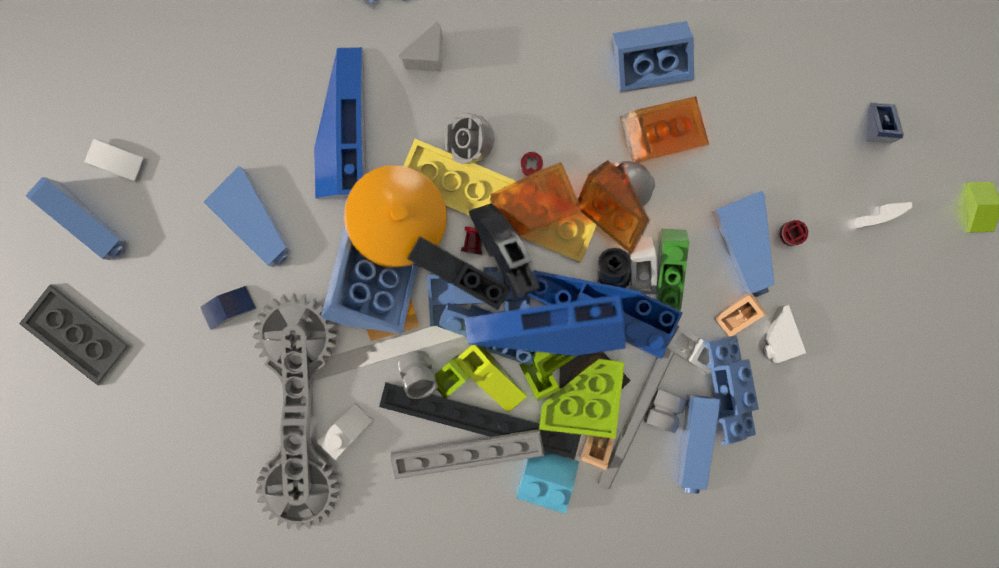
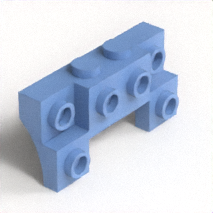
[427,267,530,326]
[703,335,759,445]

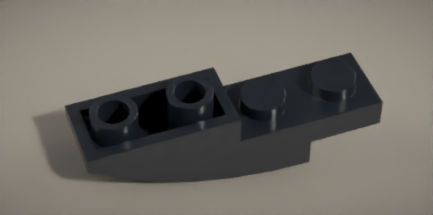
[468,203,540,299]
[406,236,510,310]

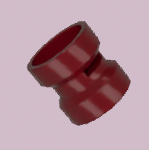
[778,220,809,247]

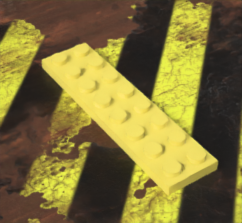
[403,139,600,263]

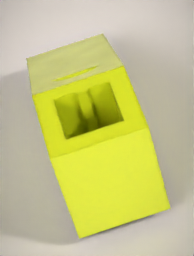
[455,345,527,413]

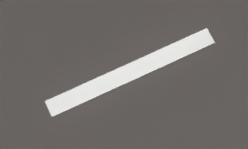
[315,309,492,380]

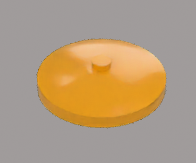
[344,165,447,268]

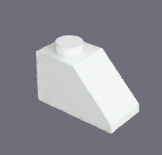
[626,236,657,295]
[763,305,806,363]
[317,403,373,460]

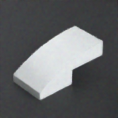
[84,139,143,181]
[855,202,912,228]
[667,325,711,374]

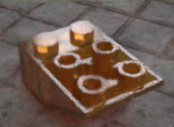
[490,162,581,237]

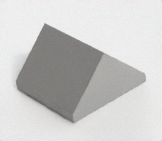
[399,21,443,71]

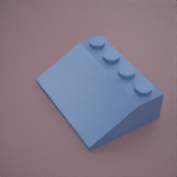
[321,227,418,334]

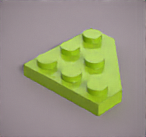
[539,359,625,439]

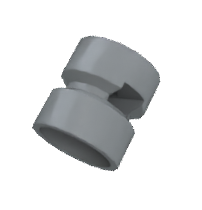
[397,351,438,399]
[645,389,687,433]

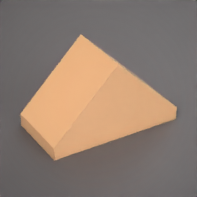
[715,293,767,336]
[579,435,615,470]

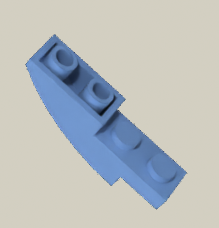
[438,303,536,366]

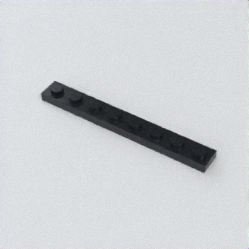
[379,382,581,459]

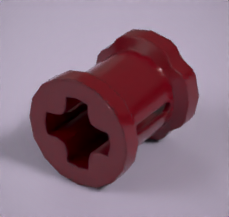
[520,152,543,177]
[461,226,482,255]

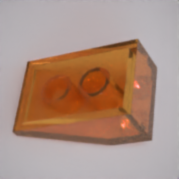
[620,96,709,163]
[575,160,650,254]

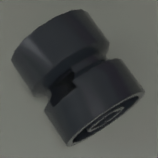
[597,248,631,288]

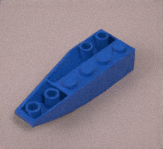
[314,47,365,199]
[527,270,683,359]
[464,295,626,356]

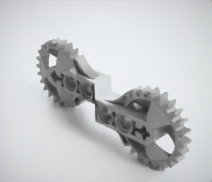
[253,293,340,530]

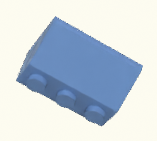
[612,21,694,92]

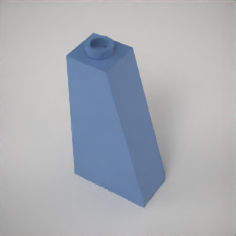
[204,166,290,267]
[26,177,127,260]
[712,191,775,297]
[678,394,720,494]

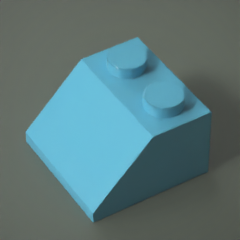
[516,451,579,514]

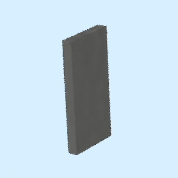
[19,284,131,385]

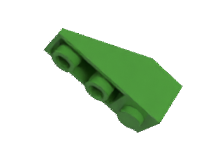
[656,228,689,311]

